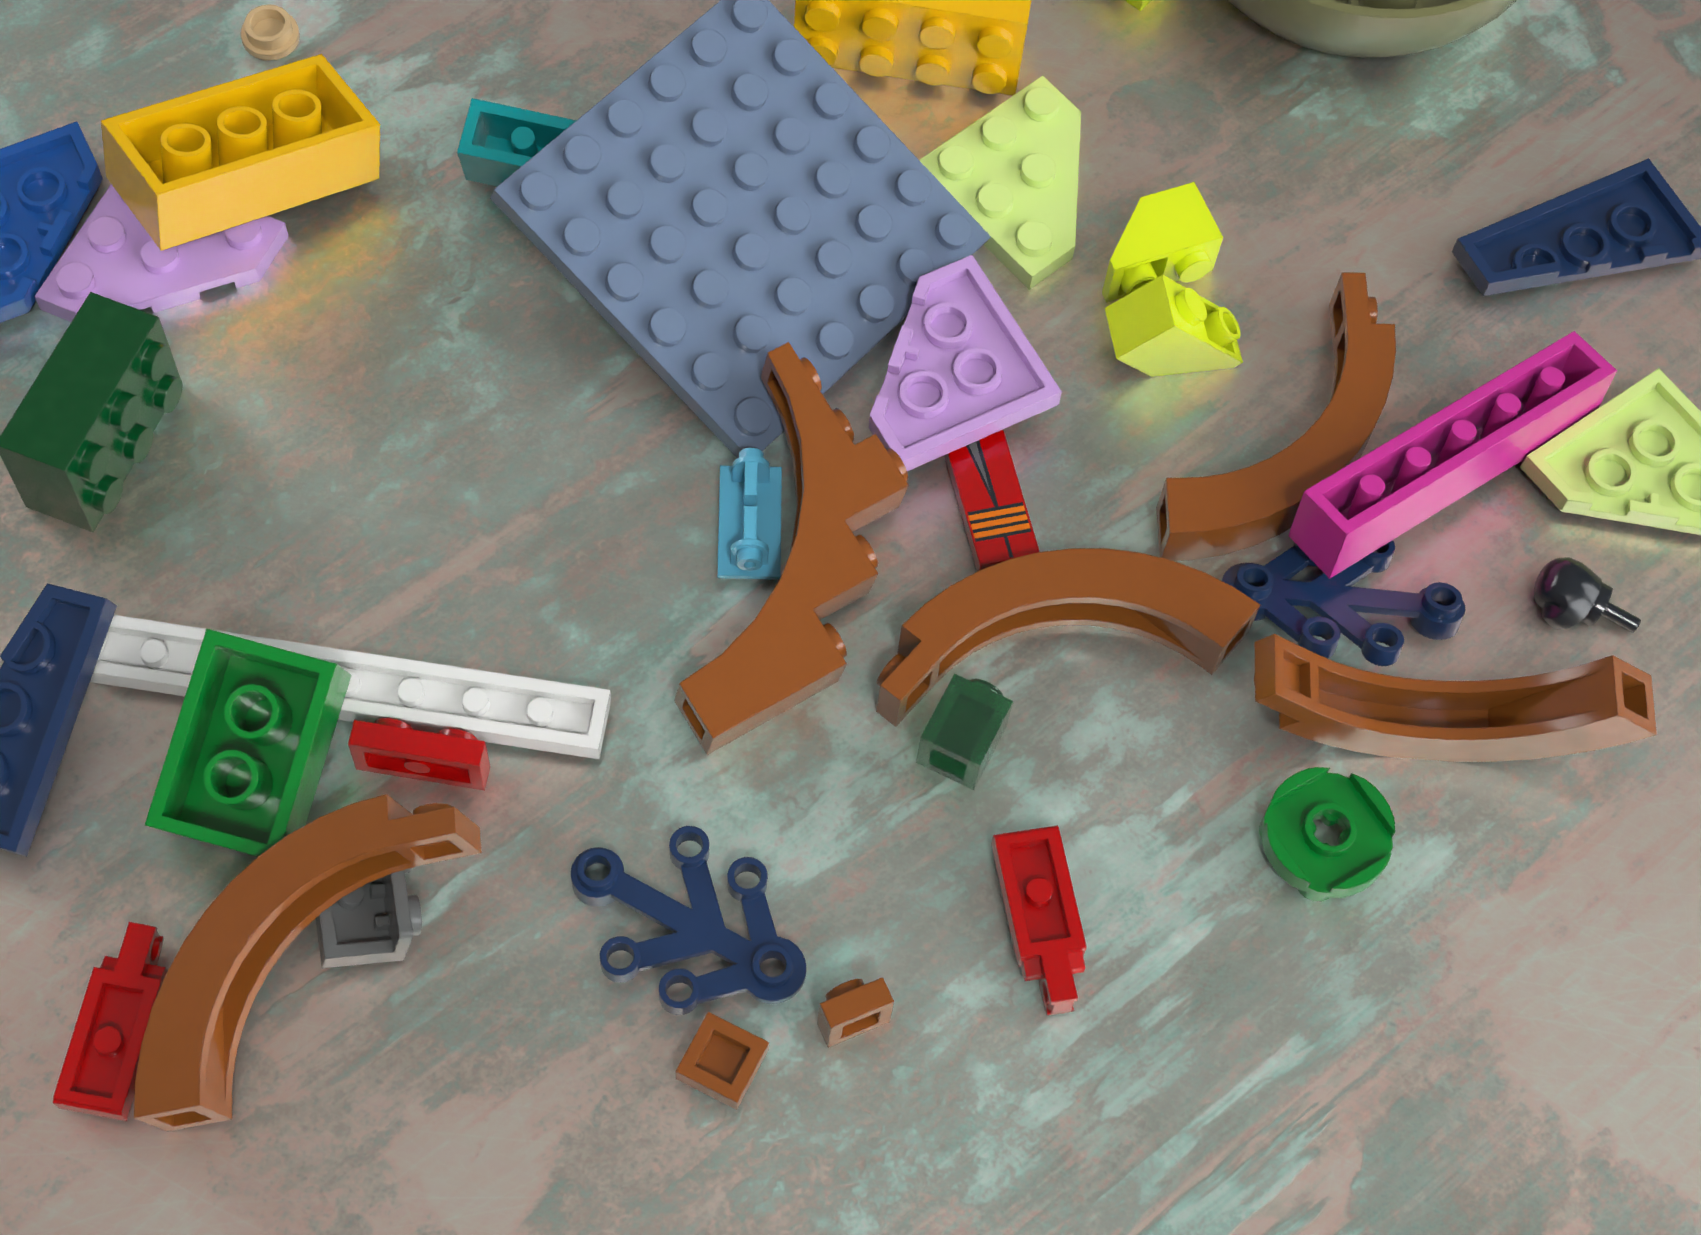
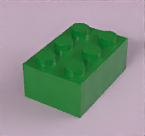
[145,629,352,857]

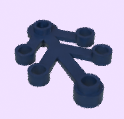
[1222,540,1466,666]
[571,826,806,1015]

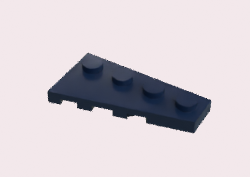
[1452,158,1701,296]
[0,583,117,857]

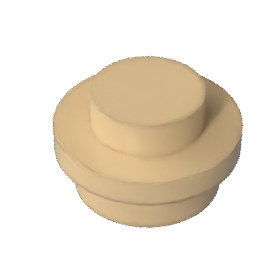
[241,4,300,60]

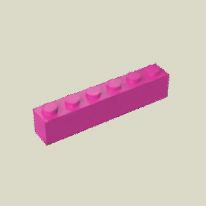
[1288,331,1617,579]

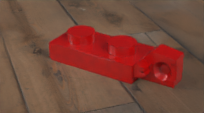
[991,825,1087,1016]
[53,922,168,1121]

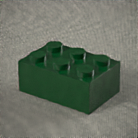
[0,292,183,533]

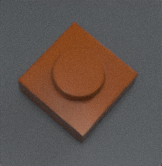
[817,977,894,1048]
[675,1012,769,1110]

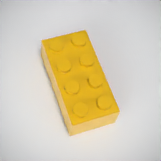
[794,0,1031,96]
[101,54,380,251]

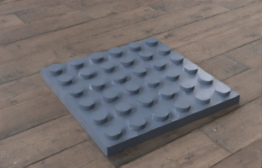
[490,0,991,458]

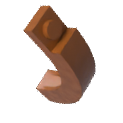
[1156,272,1396,561]
[876,548,1261,727]
[1254,634,1657,762]
[134,794,482,1132]

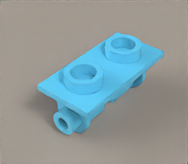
[717,448,782,580]

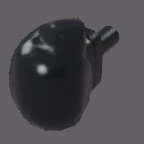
[1534,557,1641,633]

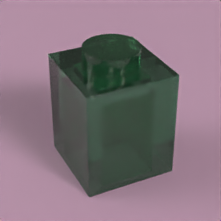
[916,673,1013,790]

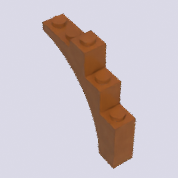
[674,342,909,755]

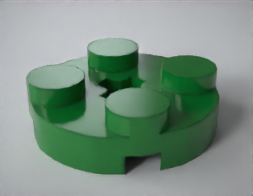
[1259,767,1395,902]

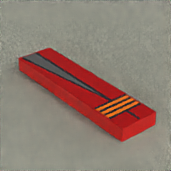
[944,430,1040,571]

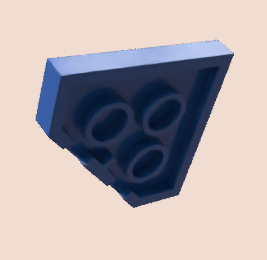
[0,121,103,323]

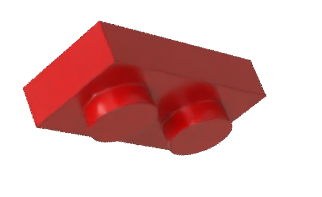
[348,718,490,791]

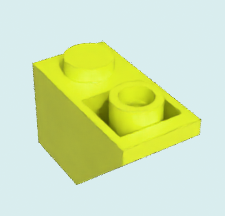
[1102,182,1223,302]
[1105,275,1243,377]

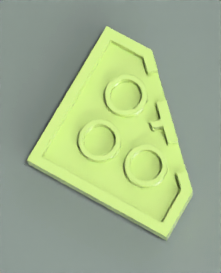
[919,76,1081,290]
[1520,368,1701,535]

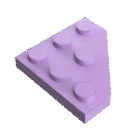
[35,184,289,322]
[869,255,1062,471]

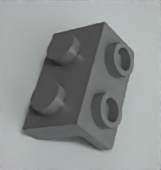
[316,868,422,968]

